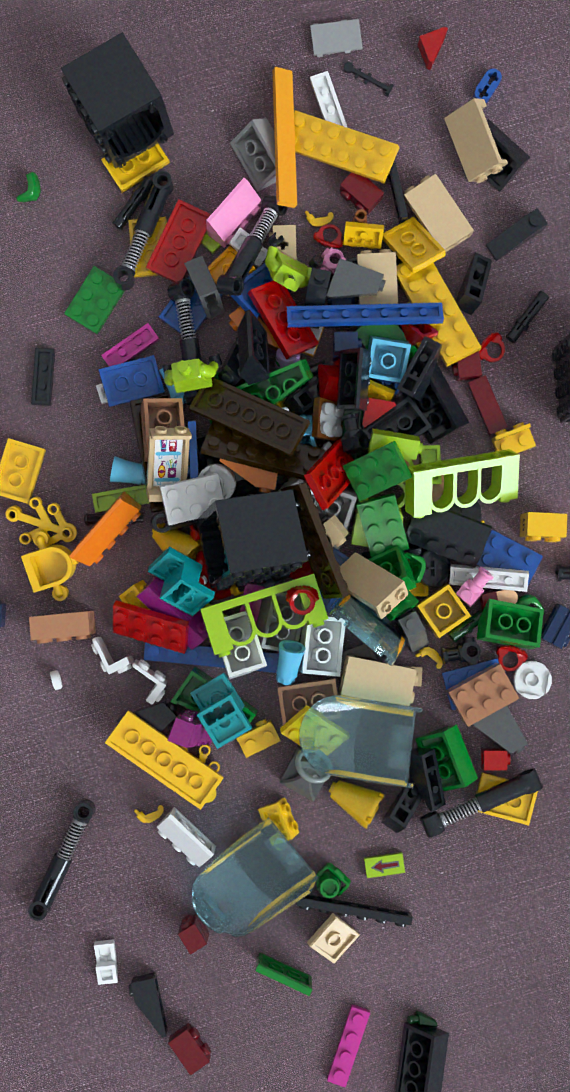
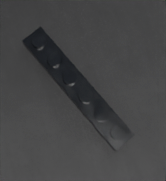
[296,893,413,927]

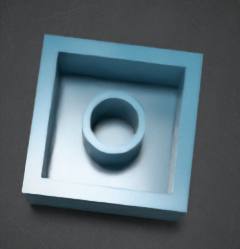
[368,335,411,383]

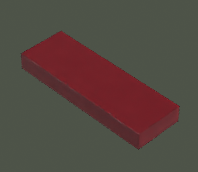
[467,375,508,436]

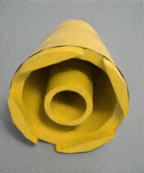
[152,523,202,560]
[328,780,385,829]

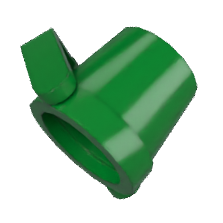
[315,863,351,898]

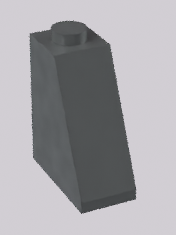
[184,256,225,320]
[326,258,386,299]
[394,610,429,653]
[472,706,528,754]

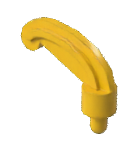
[305,211,334,227]
[415,647,443,669]
[134,805,164,823]

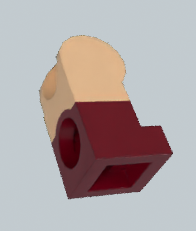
[479,590,518,612]

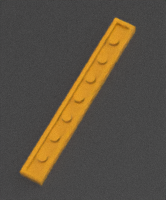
[272,67,297,208]

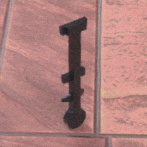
[344,62,394,97]

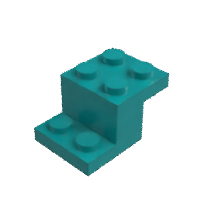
[148,546,215,616]
[190,672,252,749]

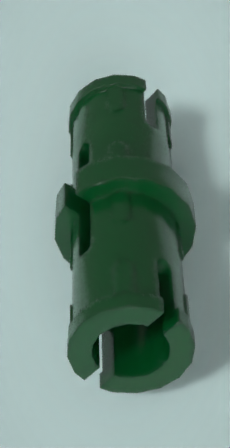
[448,610,482,643]

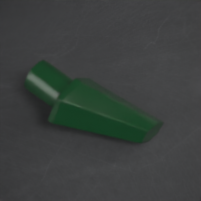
[407,1011,438,1027]

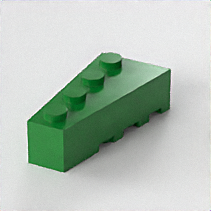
[236,359,313,405]
[171,666,258,723]

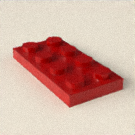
[146,199,211,282]
[248,280,319,360]
[304,439,354,510]
[113,600,189,654]

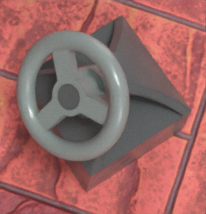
[279,746,332,802]

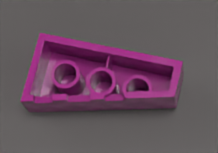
[136,575,208,649]
[167,709,212,748]

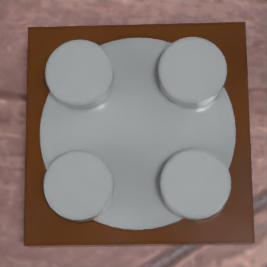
[312,397,344,442]

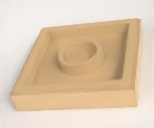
[307,913,360,963]

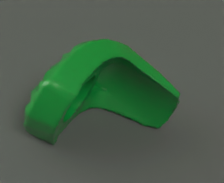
[16,172,41,202]
[404,552,426,583]
[515,594,544,609]

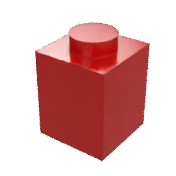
[481,748,511,770]

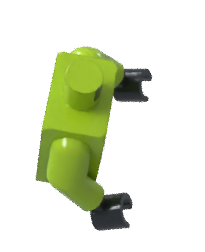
[265,232,323,292]
[163,354,222,393]

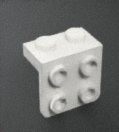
[91,637,134,674]
[132,659,167,705]

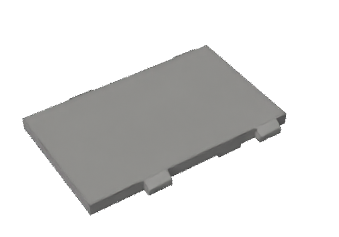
[310,19,363,57]

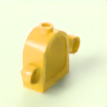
[21,531,79,601]

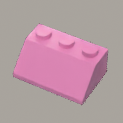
[206,178,261,248]

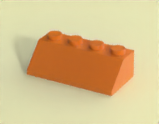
[69,491,142,566]

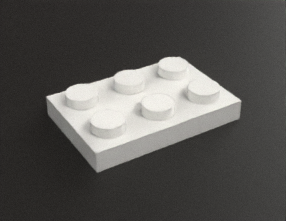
[159,473,223,525]

